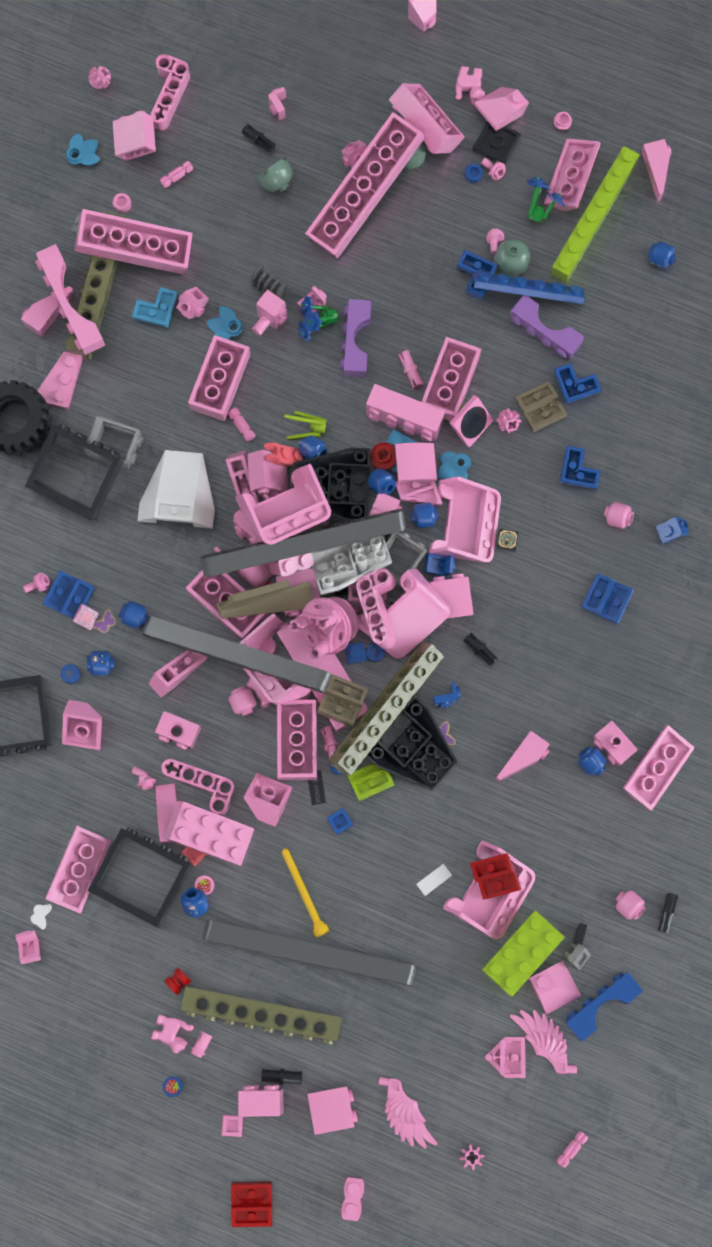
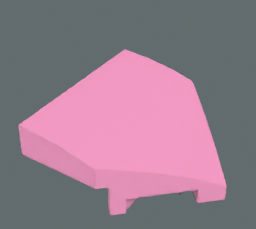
[484,1037,526,1078]

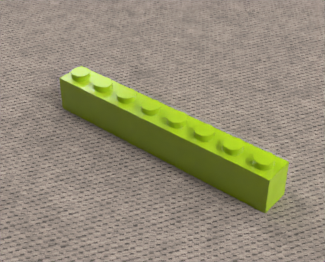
[550,146,640,284]

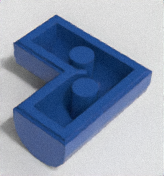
[456,250,498,299]
[553,363,602,404]
[560,446,601,490]

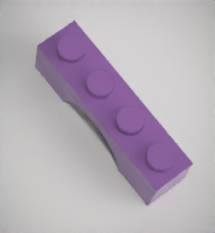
[510,295,584,360]
[340,299,371,377]

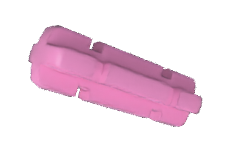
[160,161,193,188]
[228,408,255,442]
[557,1131,588,1168]

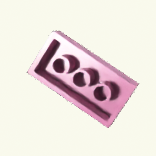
[389,83,465,154]
[188,335,251,422]
[422,337,482,421]
[366,384,445,443]
[185,570,269,641]
[277,700,317,781]
[164,801,254,866]
[238,1085,284,1117]

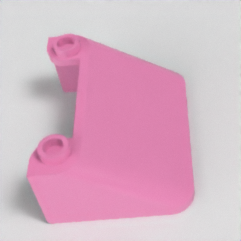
[235,464,331,545]
[429,477,501,563]
[357,569,450,659]
[443,840,535,940]

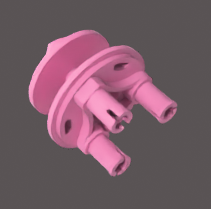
[289,597,358,659]

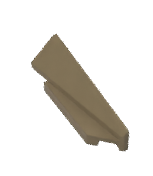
[217,580,313,619]

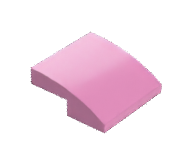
[395,443,437,483]

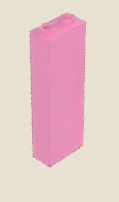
[277,615,368,733]

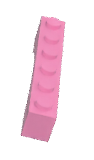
[35,244,105,355]

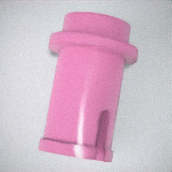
[191,1031,212,1058]

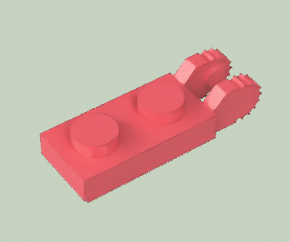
[264,443,302,468]

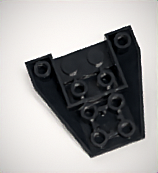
[292,447,370,521]
[366,695,457,791]

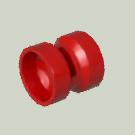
[164,967,192,995]

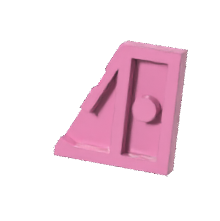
[396,481,442,506]

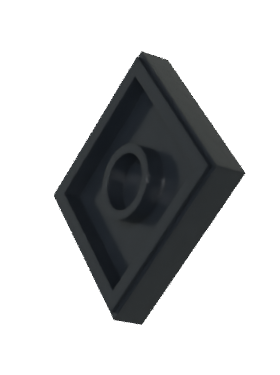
[472,121,522,165]

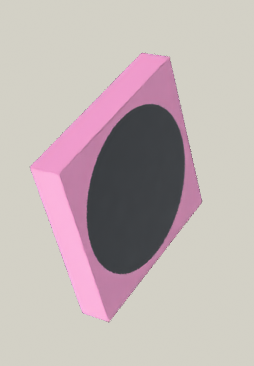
[449,395,494,448]

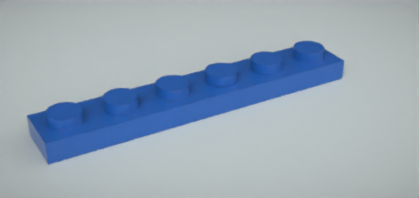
[473,272,585,304]

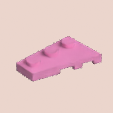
[37,351,83,410]

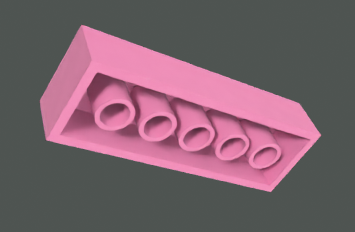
[74,209,193,275]

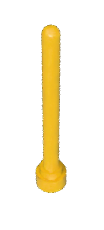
[282,848,330,938]

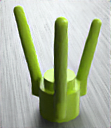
[284,411,326,440]

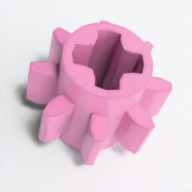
[88,66,111,89]
[496,408,521,433]
[459,1144,485,1170]

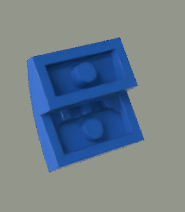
[42,570,95,619]
[581,573,634,625]

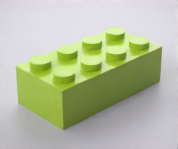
[481,910,565,997]

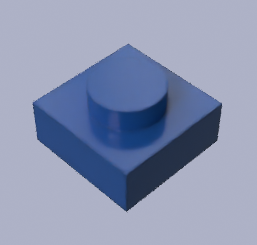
[345,642,367,665]
[327,808,354,835]

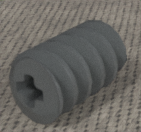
[251,264,292,300]

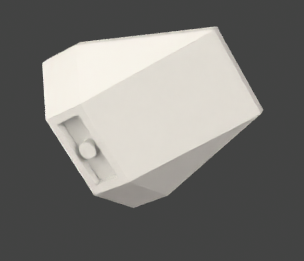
[137,450,215,529]
[311,536,392,596]

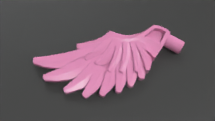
[510,1010,577,1074]
[379,1077,438,1149]

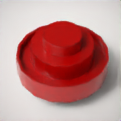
[370,442,397,470]

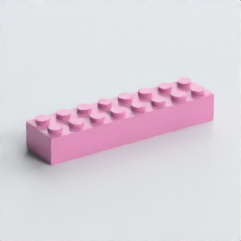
[305,112,425,259]

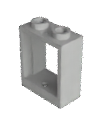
[84,416,143,469]
[384,531,427,592]

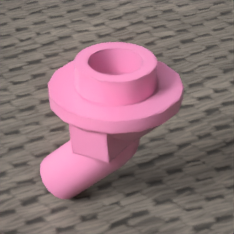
[481,158,506,180]
[486,228,505,254]
[23,573,50,593]
[132,766,156,790]

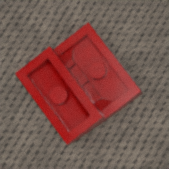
[470,853,522,900]
[231,1181,272,1227]

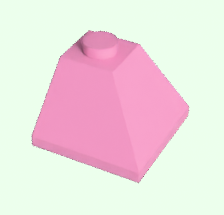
[408,0,436,32]
[474,87,529,131]
[62,700,102,750]
[244,773,293,827]
[528,961,581,1015]

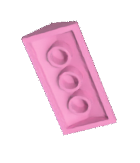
[544,139,601,211]
[623,725,695,811]
[45,826,111,914]

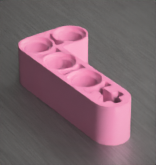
[151,54,190,131]
[356,568,397,650]
[161,759,235,816]

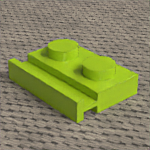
[347,763,395,801]

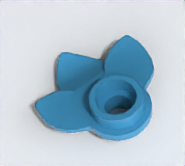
[66,133,100,166]
[207,306,243,340]
[437,452,471,480]

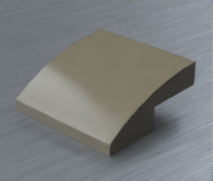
[516,381,567,432]
[317,675,369,728]

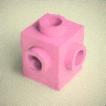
[341,140,367,169]
[176,287,209,319]

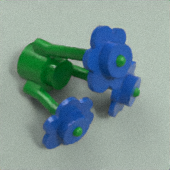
[527,177,565,222]
[298,296,338,341]

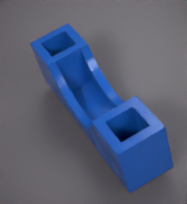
[565,972,643,1042]

